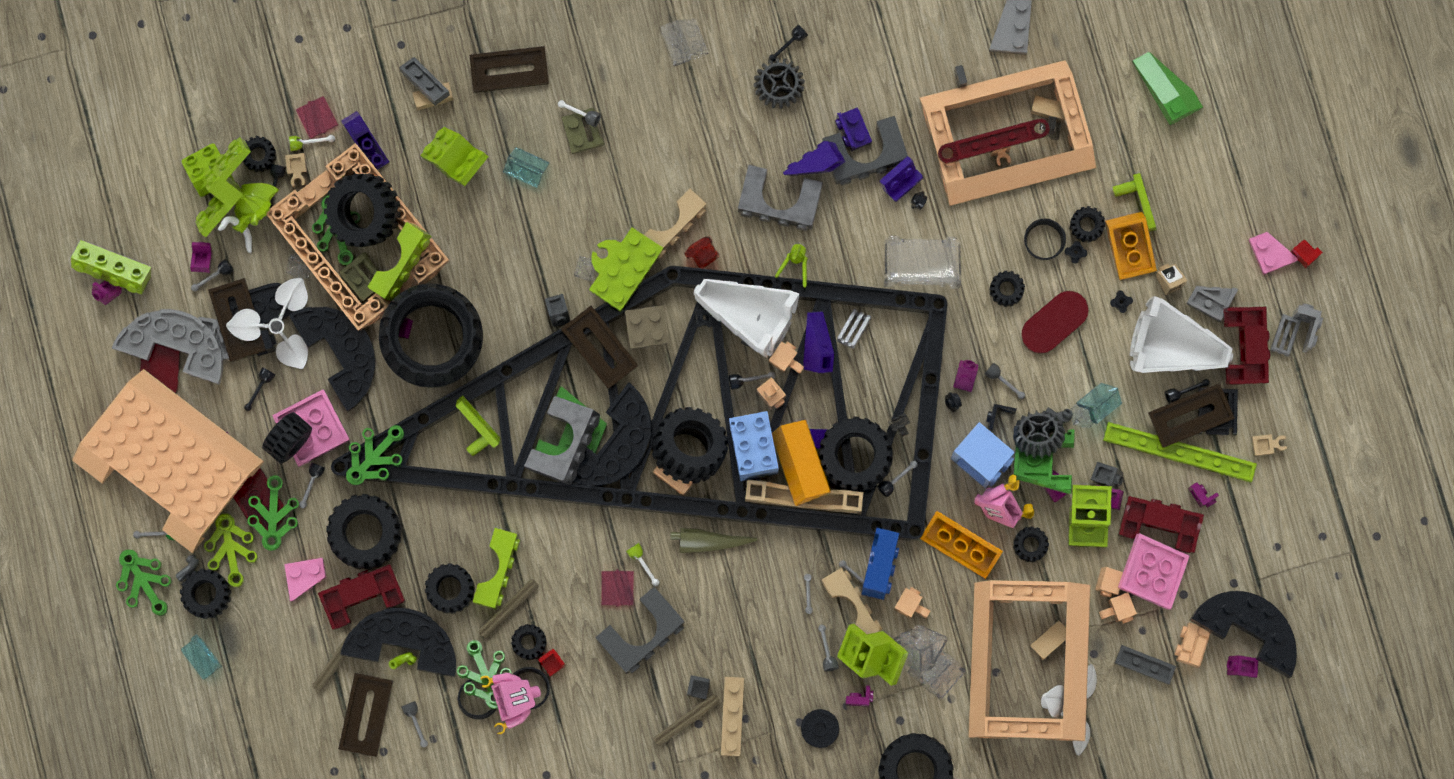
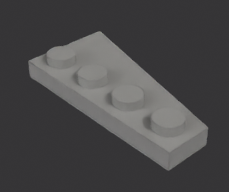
[989,0,1032,55]

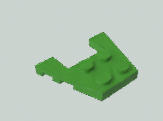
[535,386,607,456]
[1014,429,1075,494]

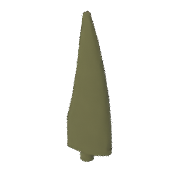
[670,528,757,553]

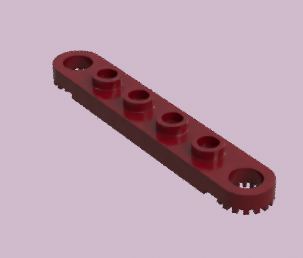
[938,119,1050,164]

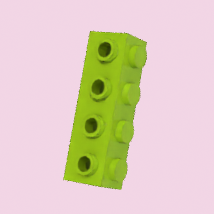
[71,240,151,295]

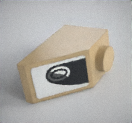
[1156,264,1187,296]

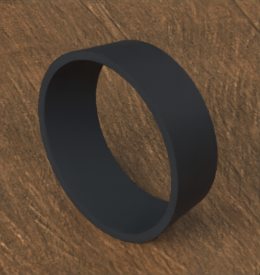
[1024,218,1066,260]
[513,667,550,710]
[457,679,497,720]

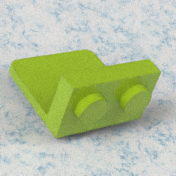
[181,143,234,197]

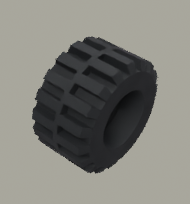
[262,412,312,464]
[425,563,475,614]
[180,569,231,619]

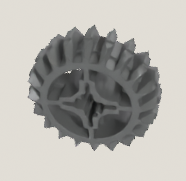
[754,58,805,109]
[1013,410,1065,459]

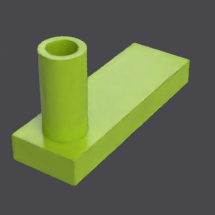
[1112,173,1157,232]
[456,395,500,457]

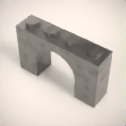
[738,165,823,231]
[524,396,600,486]

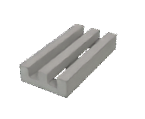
[837,309,871,349]
[1270,314,1301,357]

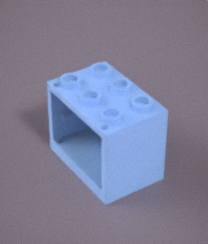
[729,411,779,481]
[951,422,1015,489]

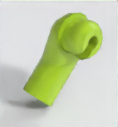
[389,652,417,669]

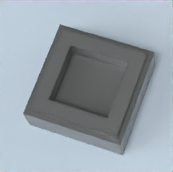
[954,65,967,87]

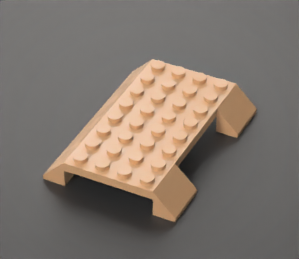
[72,369,264,553]

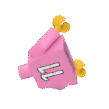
[974,475,1034,528]
[481,673,541,734]

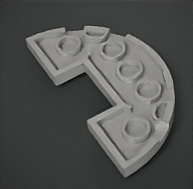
[112,309,223,385]

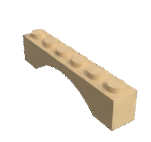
[745,480,863,514]

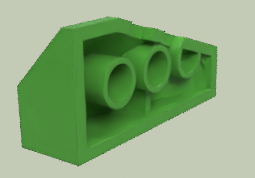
[1132,52,1203,126]

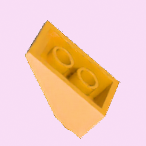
[1105,212,1157,280]

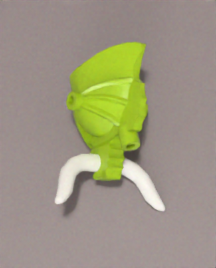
[218,183,279,254]

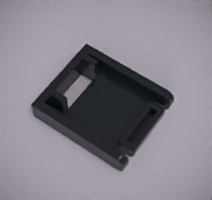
[1198,388,1238,436]

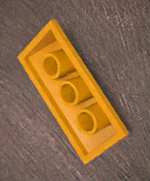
[772,420,831,506]
[920,511,1003,579]

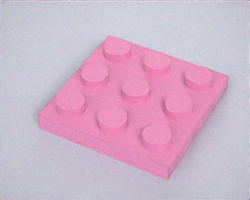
[272,389,350,467]
[1118,533,1189,610]

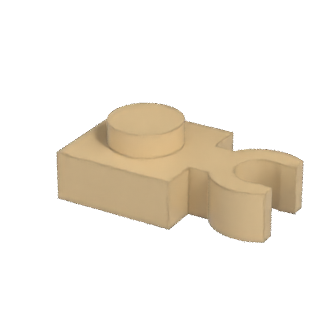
[285,153,307,188]
[1252,434,1287,456]

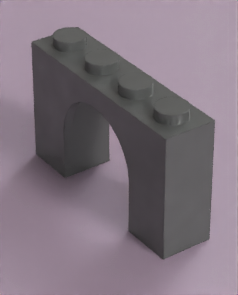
[822,116,908,186]
[595,587,685,674]

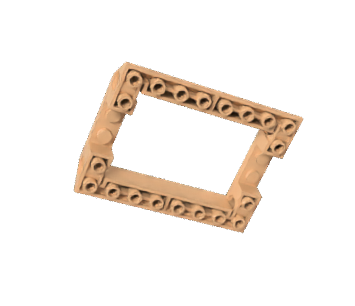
[919,60,1096,206]
[266,143,449,331]
[969,580,1090,741]

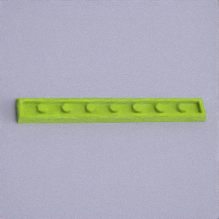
[1103,422,1257,483]

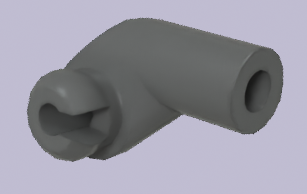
[1045,407,1073,423]
[176,554,199,582]

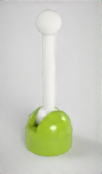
[289,135,335,151]
[626,543,659,587]

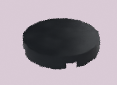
[801,709,840,748]

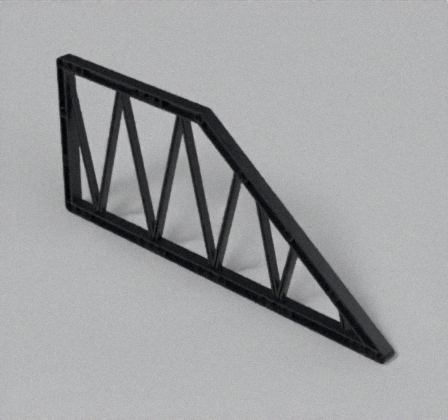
[331,266,948,541]

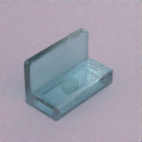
[503,147,549,188]
[1077,383,1122,424]
[181,634,222,680]

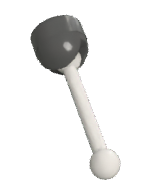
[558,100,601,127]

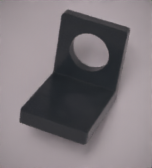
[986,404,1017,432]

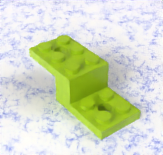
[195,137,251,237]

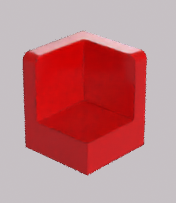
[1291,240,1323,268]
[538,648,566,677]

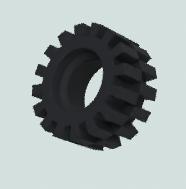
[243,136,276,172]
[1070,206,1105,243]
[989,270,1025,307]
[1013,526,1049,562]
[511,624,547,660]

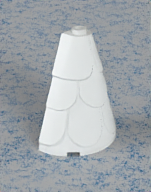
[693,279,799,357]
[1130,296,1233,373]

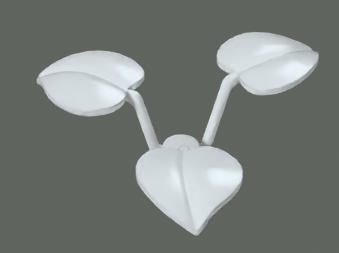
[226,278,308,369]
[1041,664,1097,756]

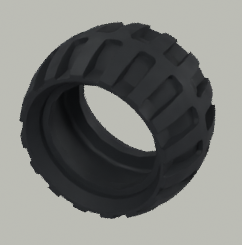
[379,283,483,388]

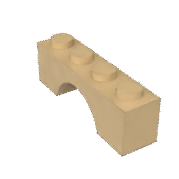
[644,189,707,259]
[821,568,883,634]
[721,677,744,757]

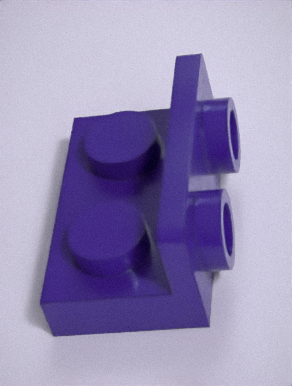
[835,107,872,151]
[880,156,923,202]

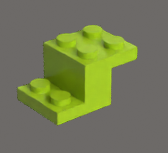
[420,127,488,186]
[1068,485,1112,548]
[837,624,909,686]

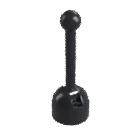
[769,25,808,62]
[270,164,286,208]
[244,367,276,411]
[1165,379,1210,404]

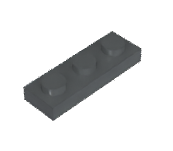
[399,57,450,106]
[1114,645,1176,685]

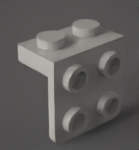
[1292,304,1323,353]

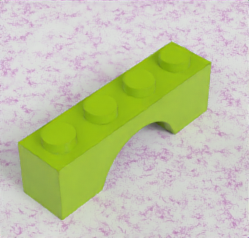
[368,222,432,301]
[473,528,520,610]

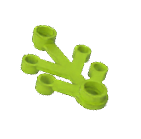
[204,513,258,587]

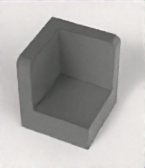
[687,675,710,700]

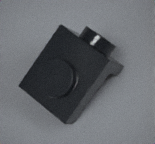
[257,329,277,356]

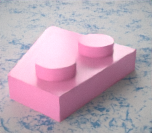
[1249,232,1298,275]
[284,558,326,601]

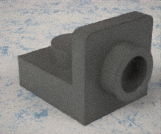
[545,294,571,327]
[1090,462,1124,489]

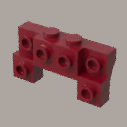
[1223,306,1270,385]
[1118,496,1204,554]
[318,564,406,630]

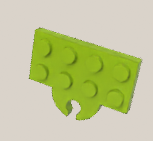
[589,227,664,312]

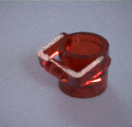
[684,235,720,269]

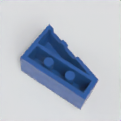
[861,528,899,600]

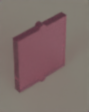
[296,96,338,139]
[601,569,634,607]

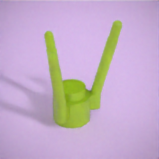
[775,244,808,287]

